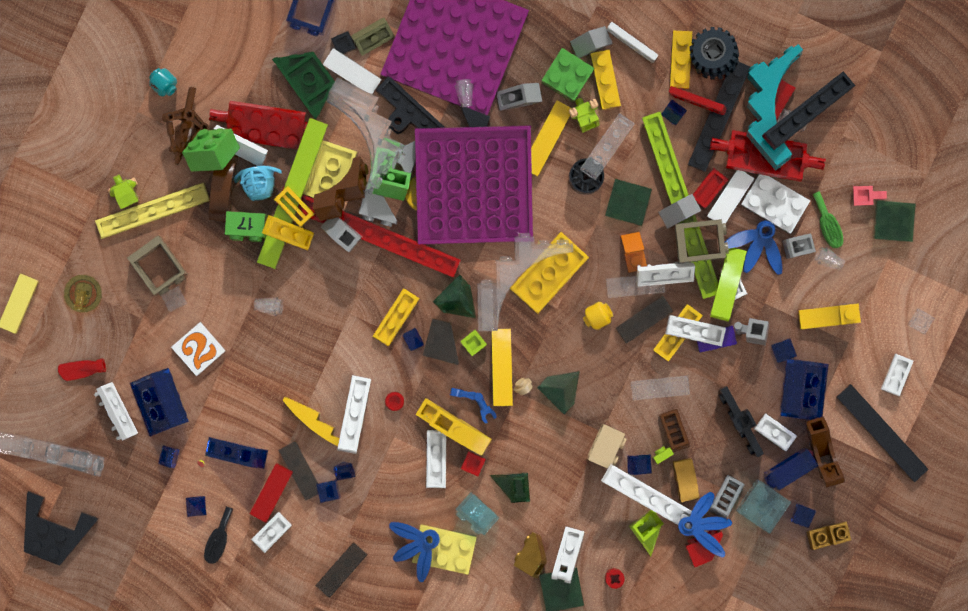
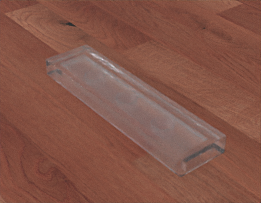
[580,113,635,180]

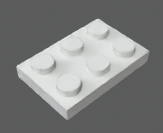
[741,174,810,234]

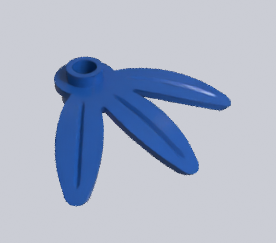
[724,221,782,275]
[678,492,732,557]
[389,522,440,582]

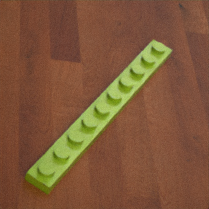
[642,112,718,299]

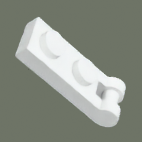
[551,527,584,584]

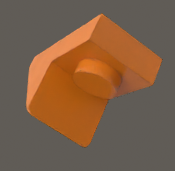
[621,232,647,273]

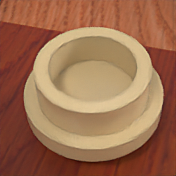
[514,378,533,395]

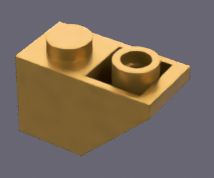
[513,532,547,579]

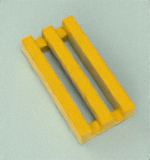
[274,186,314,227]

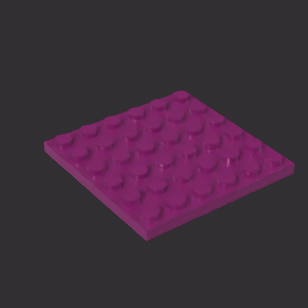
[380,0,529,115]
[415,125,533,244]

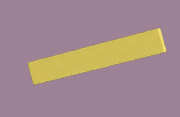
[95,183,210,239]

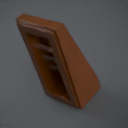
[659,409,690,453]

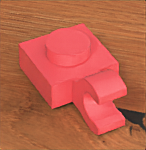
[853,186,887,206]

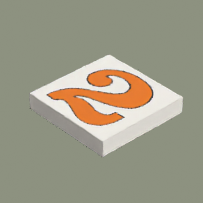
[171,322,226,376]

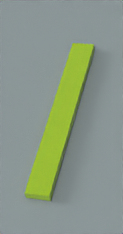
[257,118,328,269]

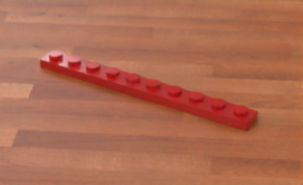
[277,187,461,278]

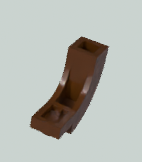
[209,155,238,222]
[806,416,845,488]

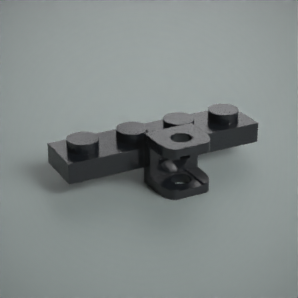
[376,76,445,135]
[718,386,764,457]

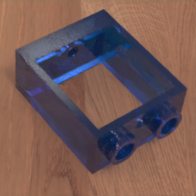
[286,0,336,37]
[764,448,819,490]

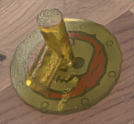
[64,275,102,312]

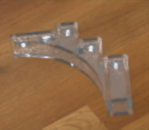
[327,78,406,195]
[477,233,573,331]
[0,432,105,476]

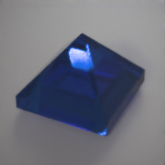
[333,462,356,481]
[186,496,207,517]

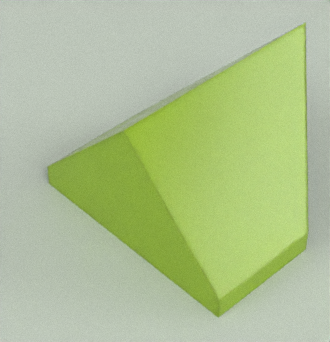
[629,510,664,556]

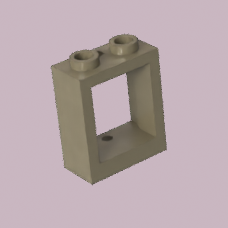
[674,219,729,263]
[127,235,188,296]

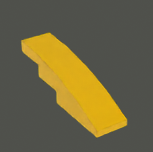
[492,329,513,406]
[283,397,340,446]

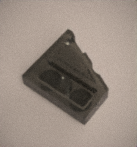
[423,318,459,365]

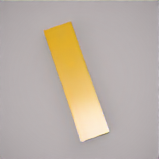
[531,100,573,177]

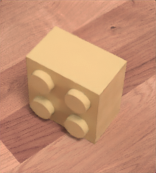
[587,424,626,469]

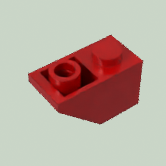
[684,530,723,567]

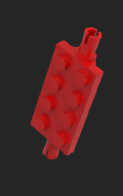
[209,101,308,150]
[710,130,826,182]

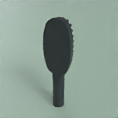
[204,506,233,564]

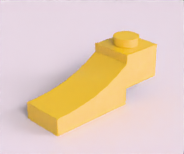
[798,303,861,329]

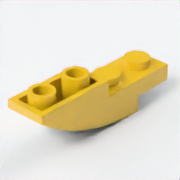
[416,398,492,456]

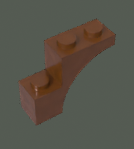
[313,157,369,221]

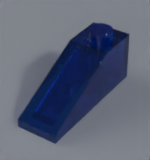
[205,437,268,469]

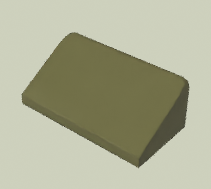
[351,18,395,56]

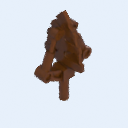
[162,87,209,165]

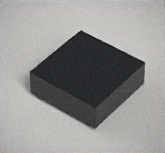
[331,31,356,55]

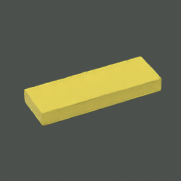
[0,273,39,334]

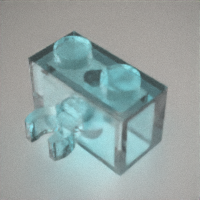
[455,492,499,535]

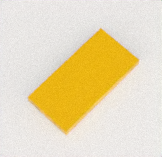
[509,232,589,314]

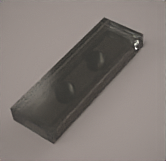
[615,296,674,344]
[278,441,323,500]
[315,542,368,598]

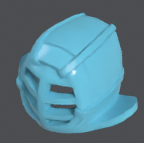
[234,166,282,201]

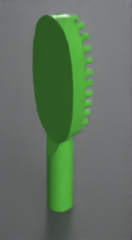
[813,191,844,248]

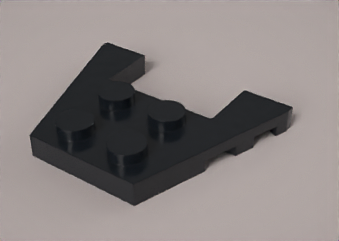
[24,491,99,566]

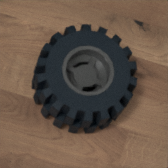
[689,27,739,80]

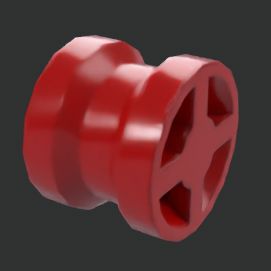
[605,568,625,589]

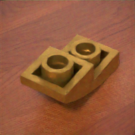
[673,458,699,502]
[806,521,851,550]

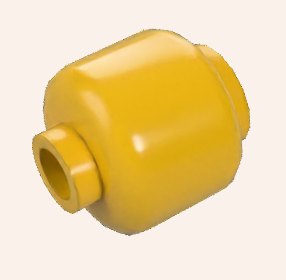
[583,302,613,330]

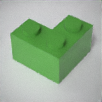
[367,149,411,201]

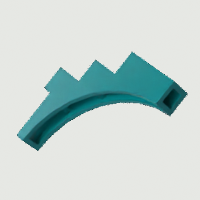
[746,44,803,171]

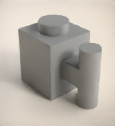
[734,318,769,346]

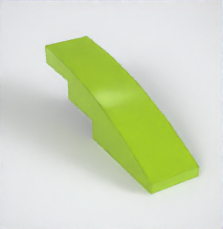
[710,248,747,322]

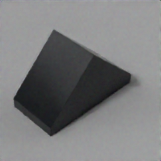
[462,107,491,127]

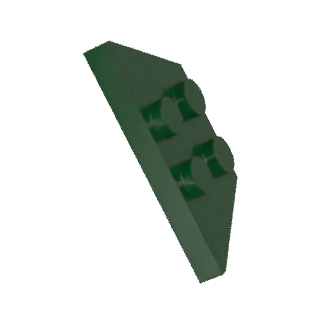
[272,52,336,120]

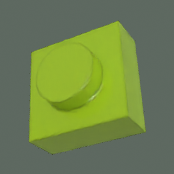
[460,330,487,356]
[652,446,674,464]

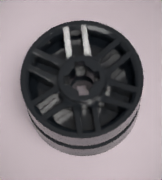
[569,158,604,195]

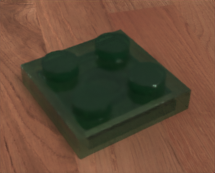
[605,179,652,226]
[873,200,916,242]
[539,567,584,611]

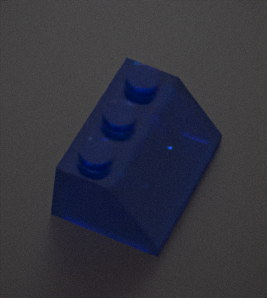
[780,359,829,420]
[130,368,189,437]

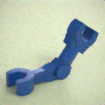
[450,388,497,423]

